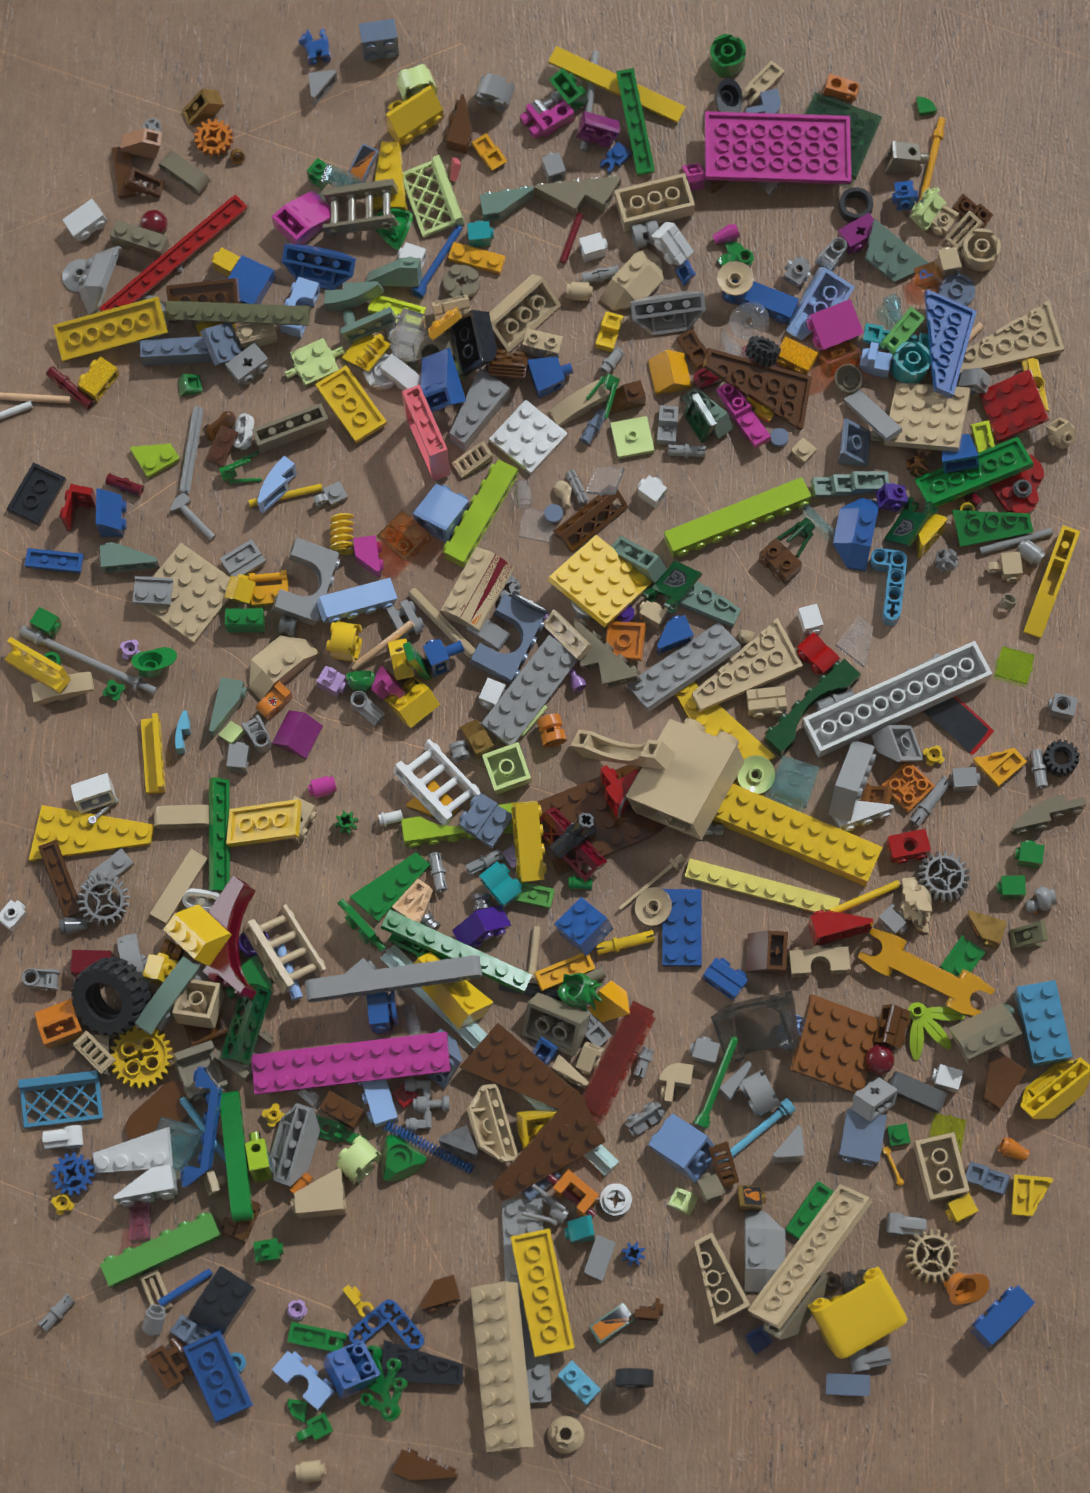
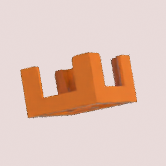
[553,1169,599,1217]

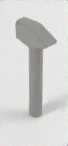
[170,492,216,541]

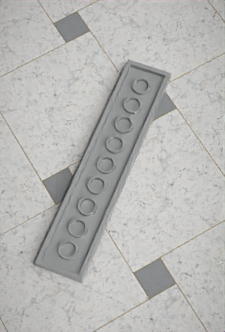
[502,1198,551,1403]

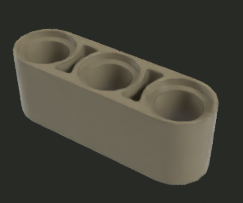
[158,151,210,195]

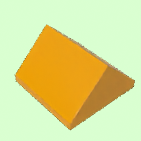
[648,349,692,395]

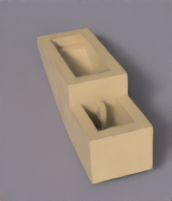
[549,380,607,426]
[31,672,94,705]

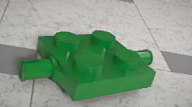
[337,899,387,952]

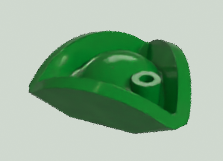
[374,209,413,250]
[381,1134,426,1181]

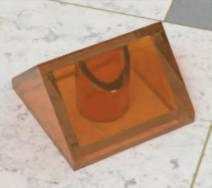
[817,340,862,378]

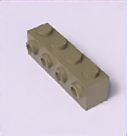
[251,403,330,454]

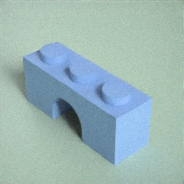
[279,277,320,338]
[272,1351,335,1411]

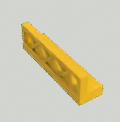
[4,637,71,694]
[141,713,166,794]

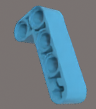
[870,548,907,626]

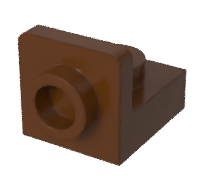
[634,1298,664,1321]

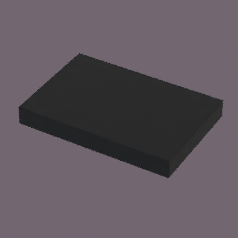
[6,462,67,527]

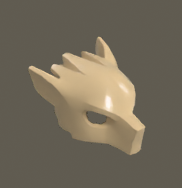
[900,877,933,933]

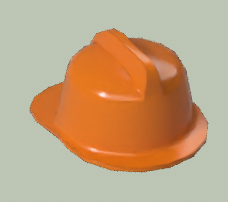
[943,1272,989,1305]

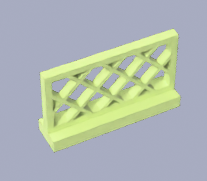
[403,155,465,238]

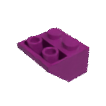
[576,111,620,147]

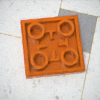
[881,762,935,813]

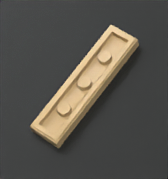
[150,849,208,925]

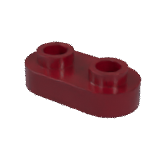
[693,368,722,390]

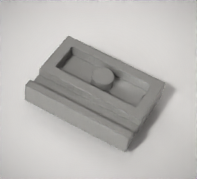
[220,539,267,576]
[132,576,173,606]

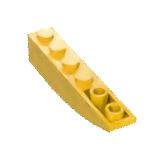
[1023,525,1080,639]

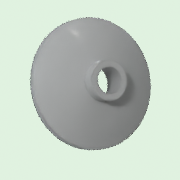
[62,259,87,293]

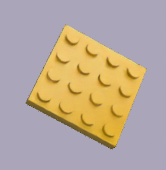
[548,535,653,628]

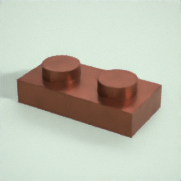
[206,425,239,466]

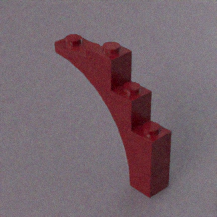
[203,876,257,999]

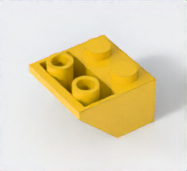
[384,677,440,728]

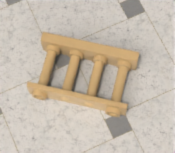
[243,904,326,995]

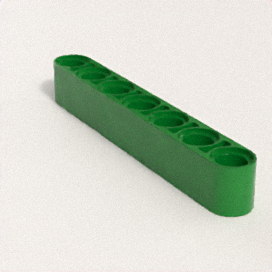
[220,1091,253,1223]

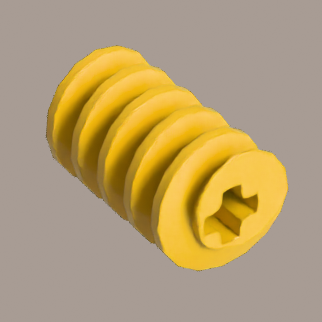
[330,513,354,555]

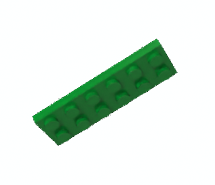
[915,437,1034,509]

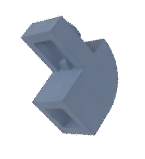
[745,89,781,114]

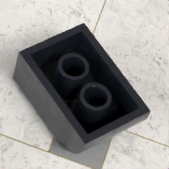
[450,310,497,376]
[188,1265,256,1338]

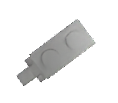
[82,848,134,890]

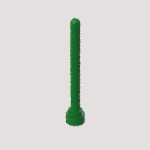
[693,1037,738,1129]

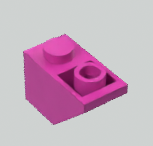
[353,535,384,577]

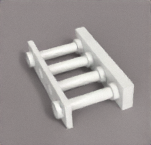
[393,739,481,826]

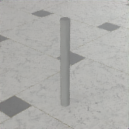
[979,528,1053,555]

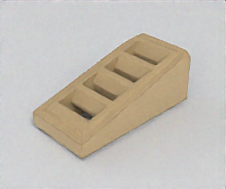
[452,441,493,478]
[73,1031,116,1074]
[552,1055,589,1090]

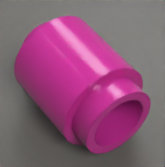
[307,776,337,799]

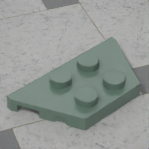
[865,219,930,282]

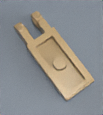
[742,60,785,107]

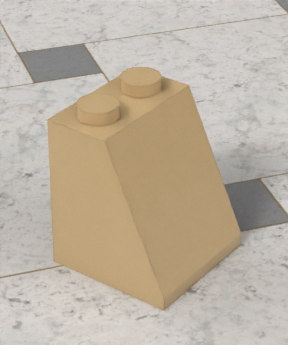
[291,1168,347,1219]

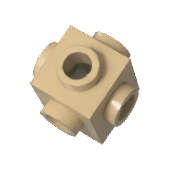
[1045,417,1077,450]

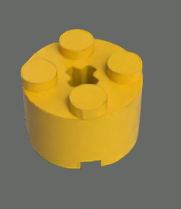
[326,621,362,662]

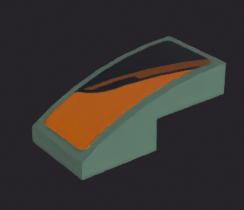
[588,1303,635,1344]

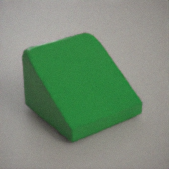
[178,374,203,396]

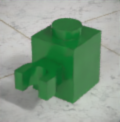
[253,1238,284,1265]

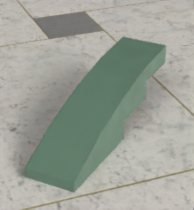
[810,471,889,498]
[135,957,199,1035]

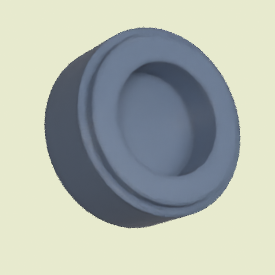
[770,428,789,448]
[544,504,563,524]

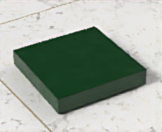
[683,393,717,444]

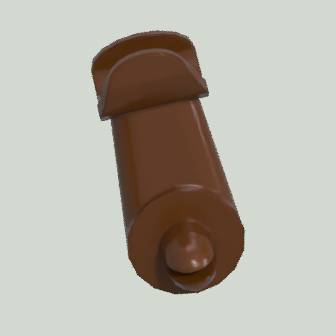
[202,411,236,441]

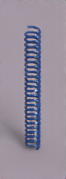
[383,1121,476,1174]

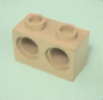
[523,328,563,360]

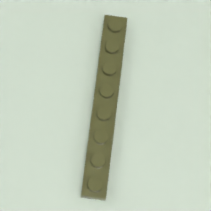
[165,301,311,326]

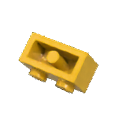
[143,953,179,986]

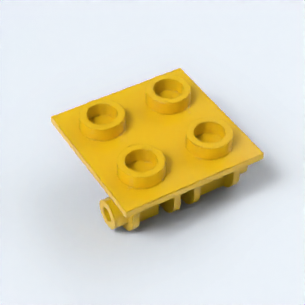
[342,334,391,372]

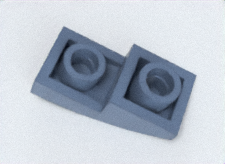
[826,1373,870,1396]

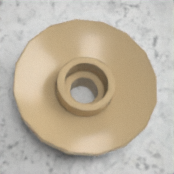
[717,261,754,296]
[635,887,672,926]

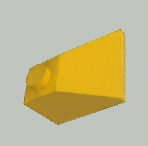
[915,514,948,559]
[516,1110,557,1149]

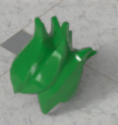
[557,973,602,1012]

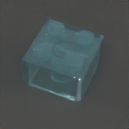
[770,756,820,808]

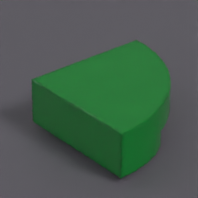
[916,97,937,116]
[288,1399,309,1423]

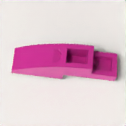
[716,383,771,449]

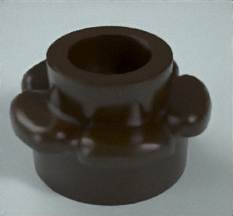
[825,1272,841,1292]

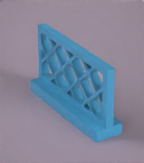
[18,1070,104,1128]

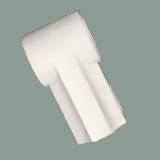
[42,1125,83,1150]

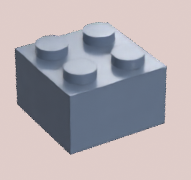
[359,19,400,61]

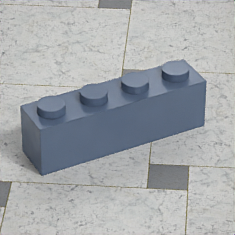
[140,337,213,366]

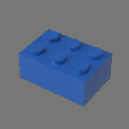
[970,1285,1035,1349]

